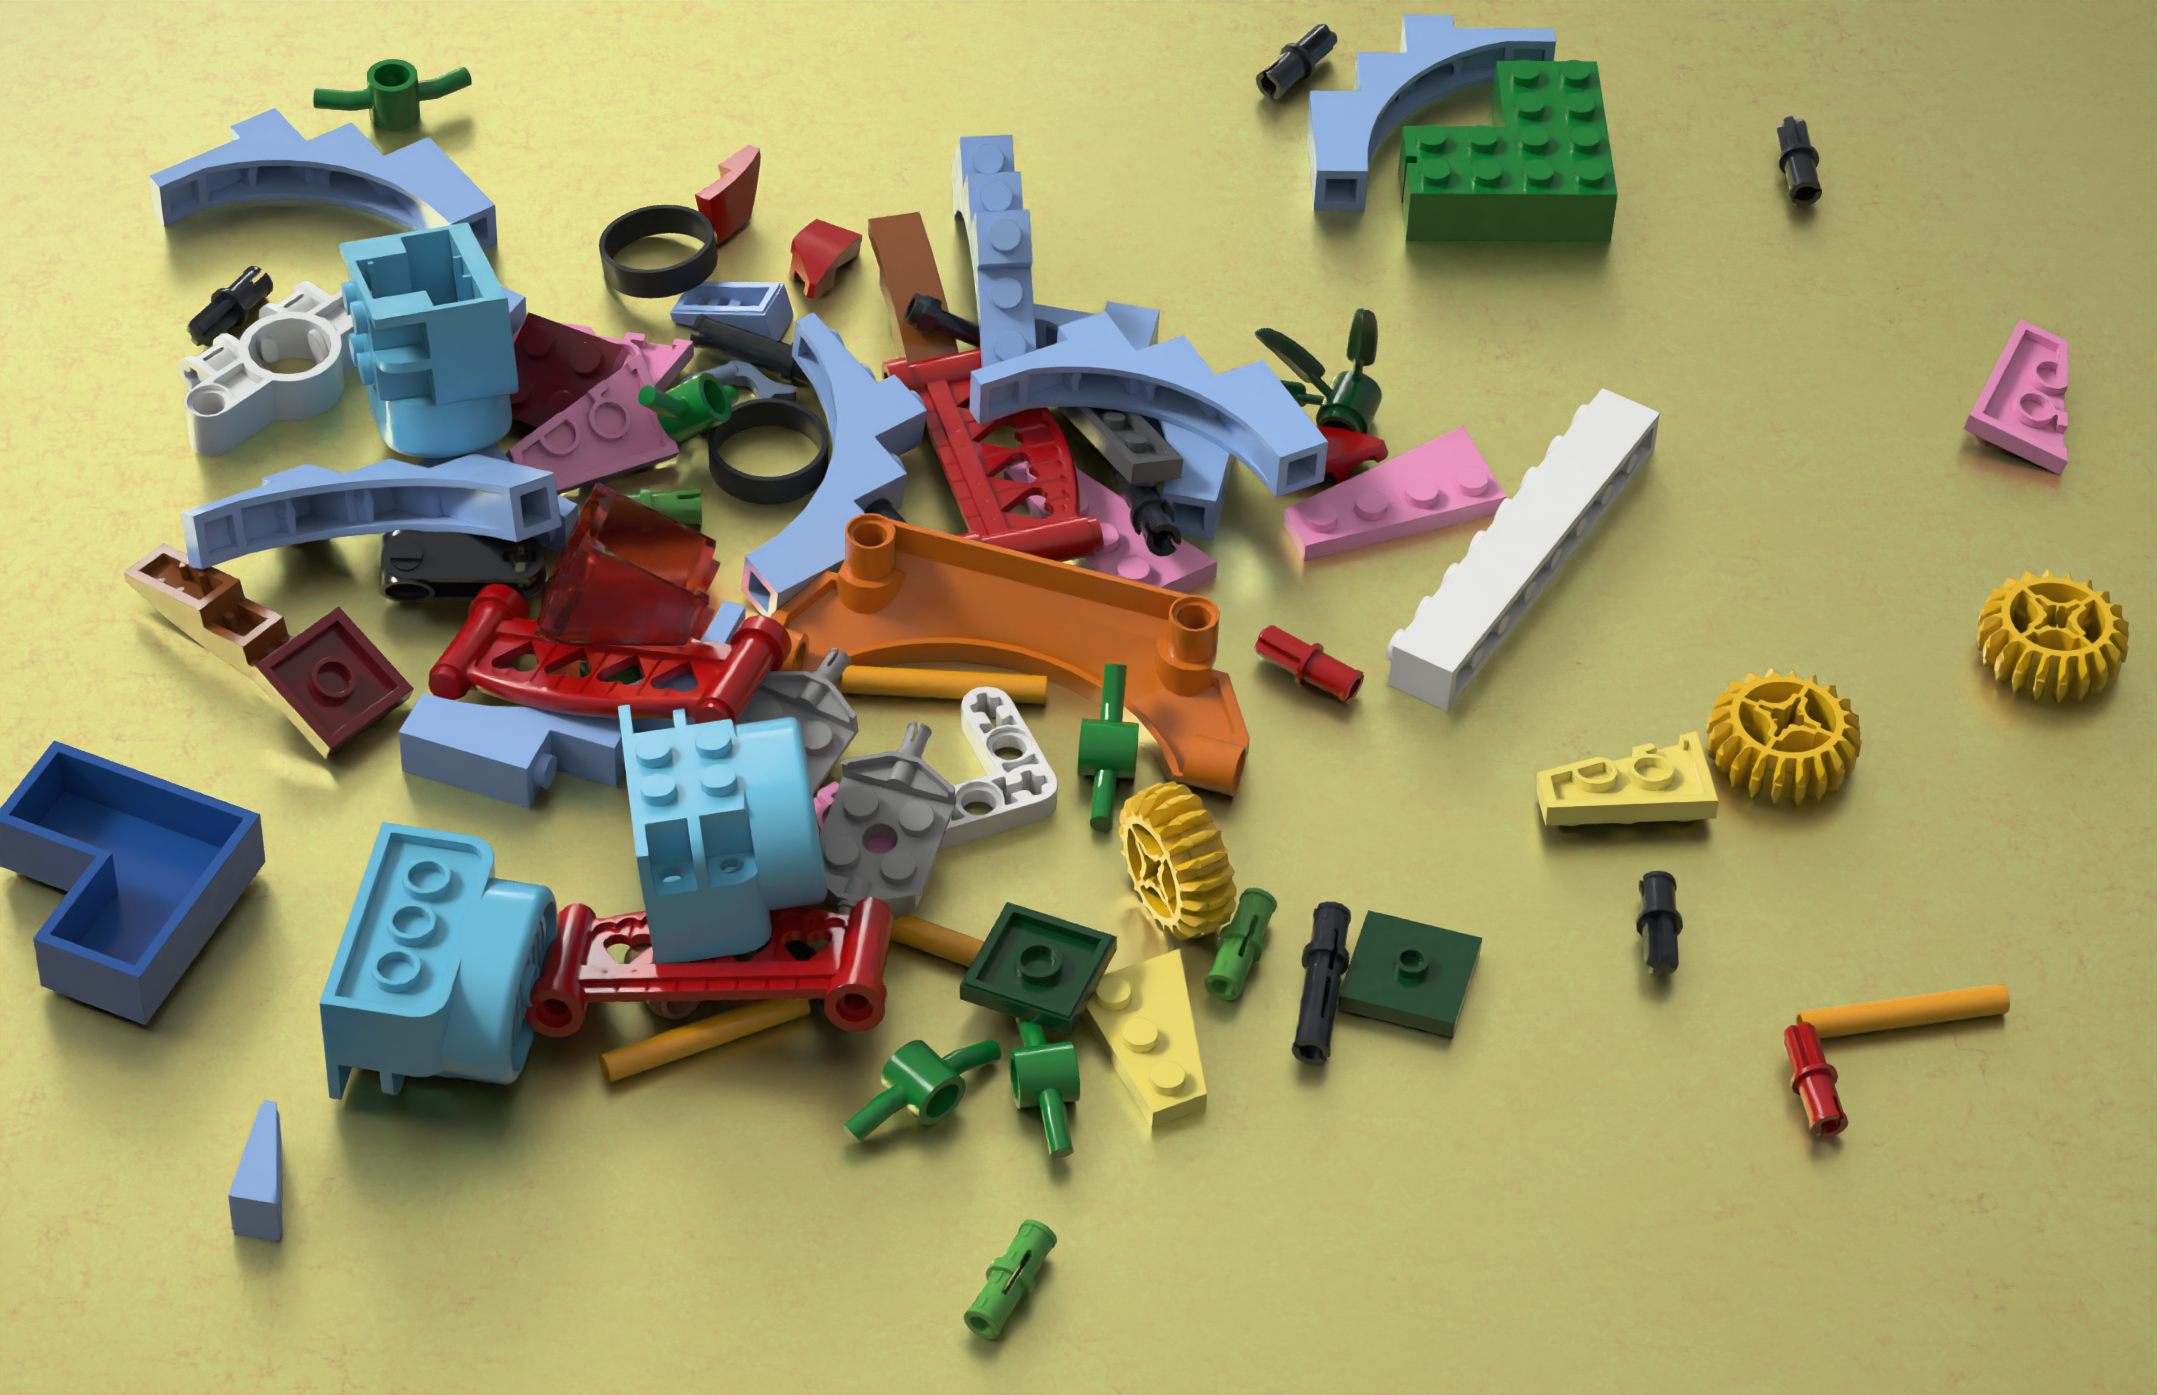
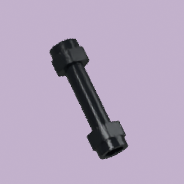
[904,293,980,349]

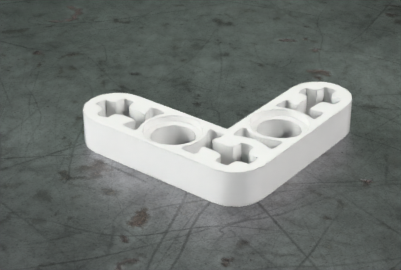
[938,686,1058,851]

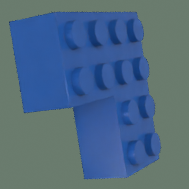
[0,740,266,1025]

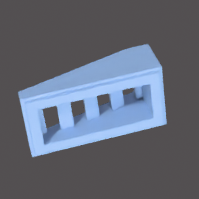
[670,282,793,341]
[228,1100,282,1241]

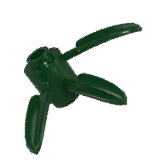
[1255,308,1382,435]

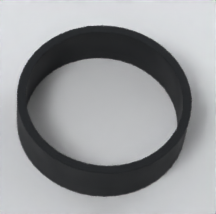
[599,204,718,299]
[708,398,828,504]

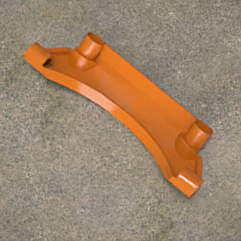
[770,513,1250,797]

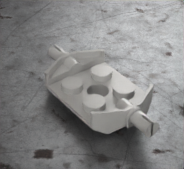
[735,648,859,795]
[820,721,956,943]

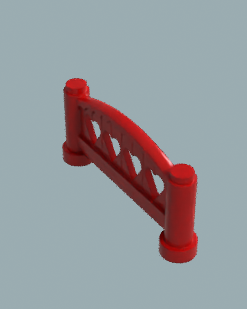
[882,348,1104,562]
[428,584,792,725]
[525,897,893,1037]

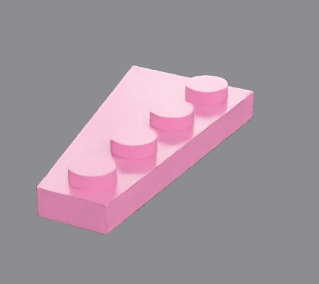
[1283,426,1507,561]
[1004,461,1217,593]

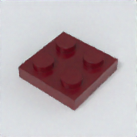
[510,312,629,431]
[250,606,414,759]

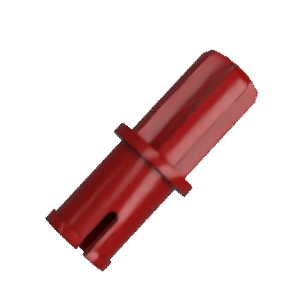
[1254,625,1364,704]
[1784,1022,1849,1138]

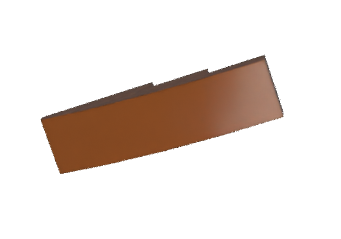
[868,212,959,363]
[123,543,294,680]

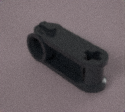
[379,529,547,602]

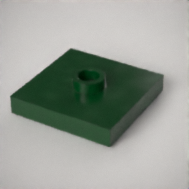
[960,902,1117,1035]
[1337,910,1482,1037]

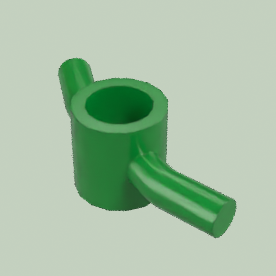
[313,59,472,131]
[638,372,739,443]
[1077,664,1139,831]
[1009,1018,1080,1158]
[843,1040,1001,1143]

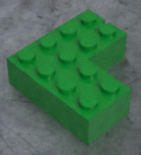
[1398,60,1618,242]

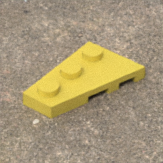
[1536,731,1718,826]
[1081,949,1207,1128]

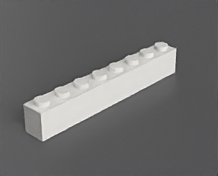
[1386,388,1660,712]

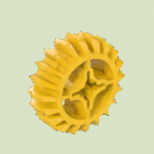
[1976,569,2129,703]
[1706,668,1862,806]
[1119,781,1237,941]

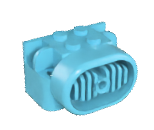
[339,222,518,458]
[618,704,827,964]
[319,822,557,1100]

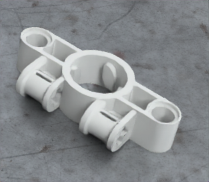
[178,281,356,456]

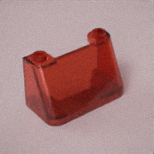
[534,482,720,646]

